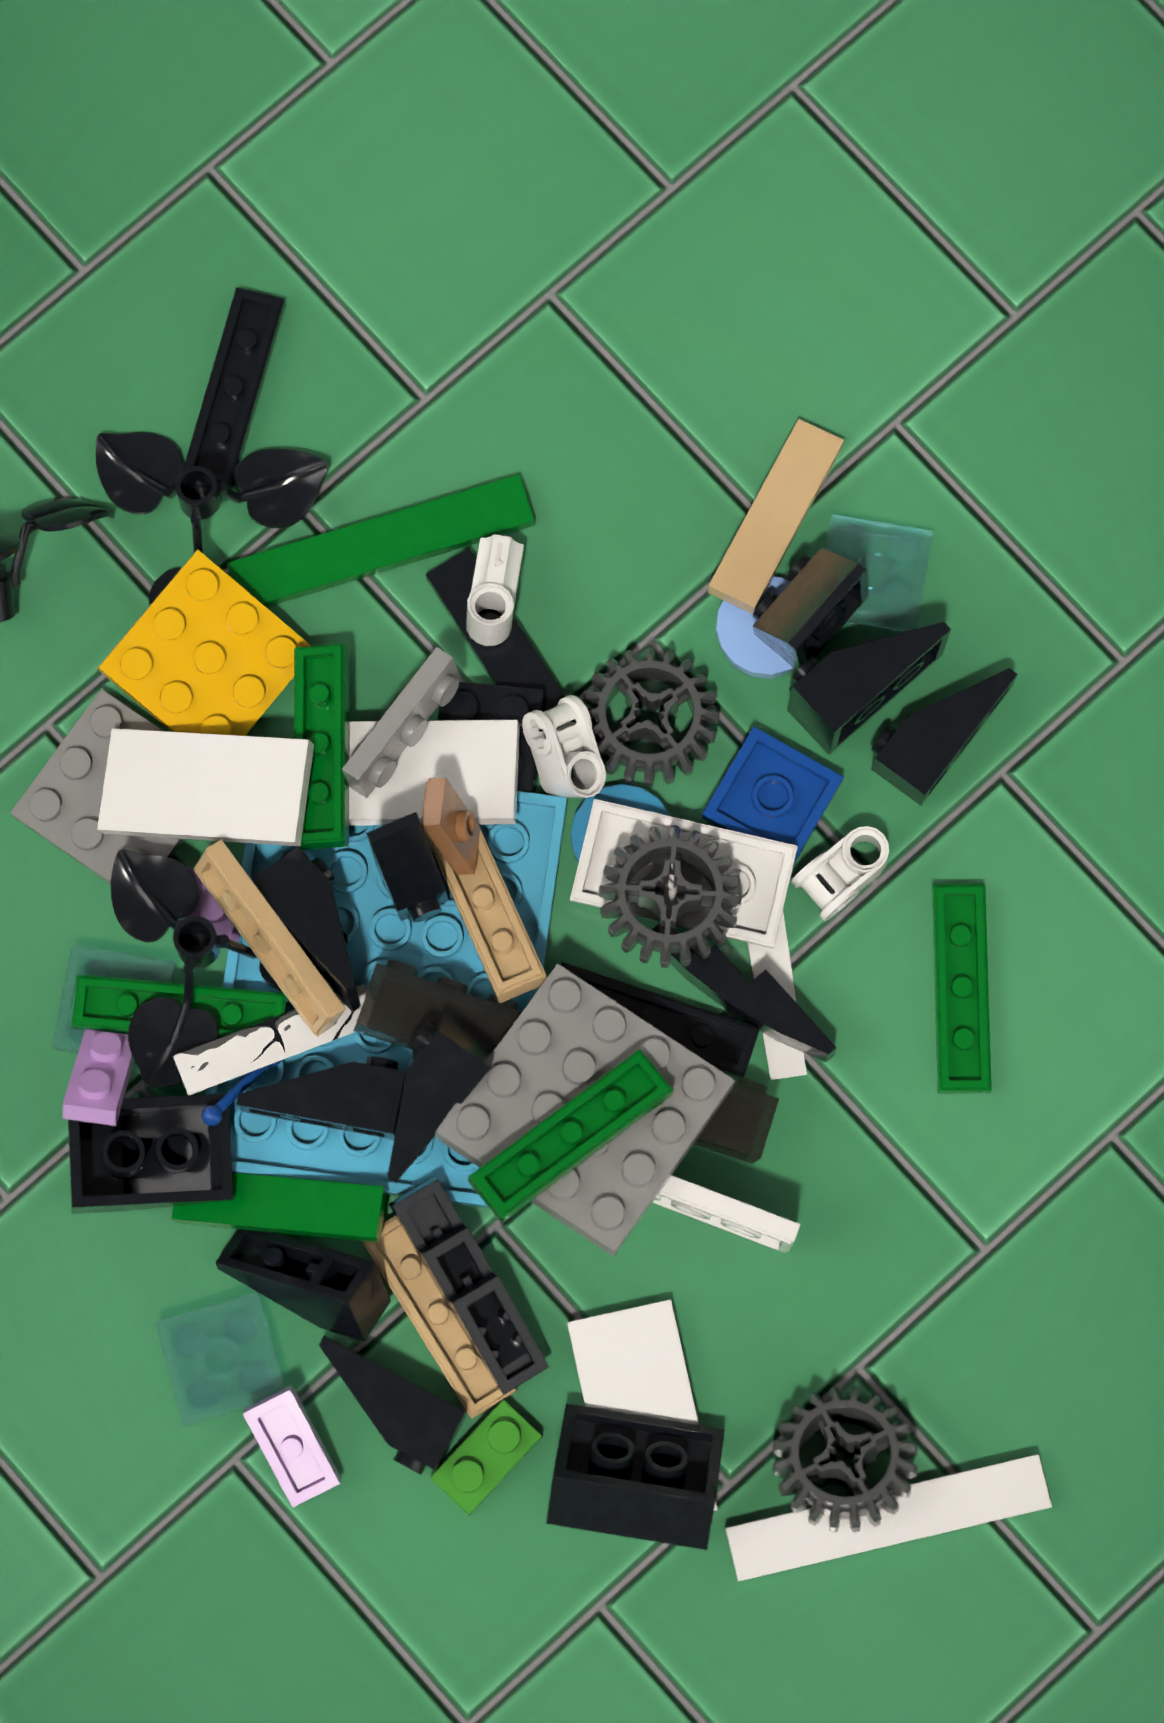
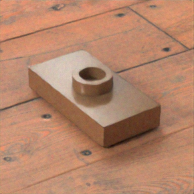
[421,778,480,875]

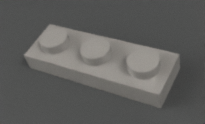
[342,647,460,798]

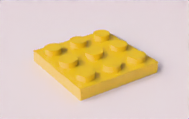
[97,550,311,736]

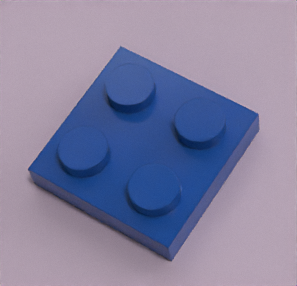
[702,726,844,864]

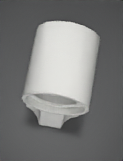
[466,534,524,646]

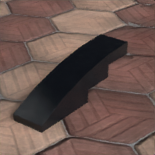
[652,924,837,1062]
[389,1177,549,1395]

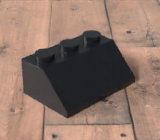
[546,1403,725,1550]

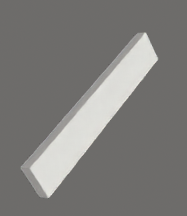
[725,1454,1052,1582]

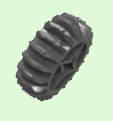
[583,647,719,787]
[599,825,742,968]
[772,1386,917,1533]

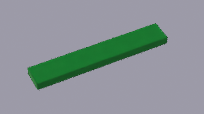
[226,474,535,607]

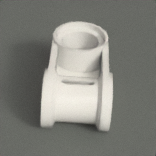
[522,695,606,798]
[791,826,889,922]

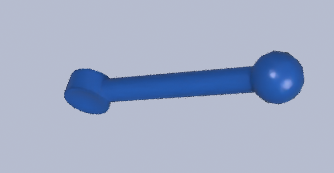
[202,1060,282,1126]

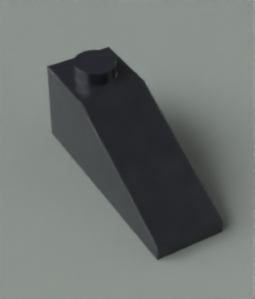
[871,668,1018,806]
[366,812,449,923]
[252,846,361,1012]
[387,1010,496,1183]
[236,1056,406,1140]
[215,1229,391,1342]
[319,1336,467,1475]

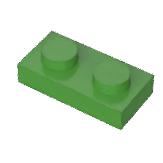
[430,1399,542,1516]

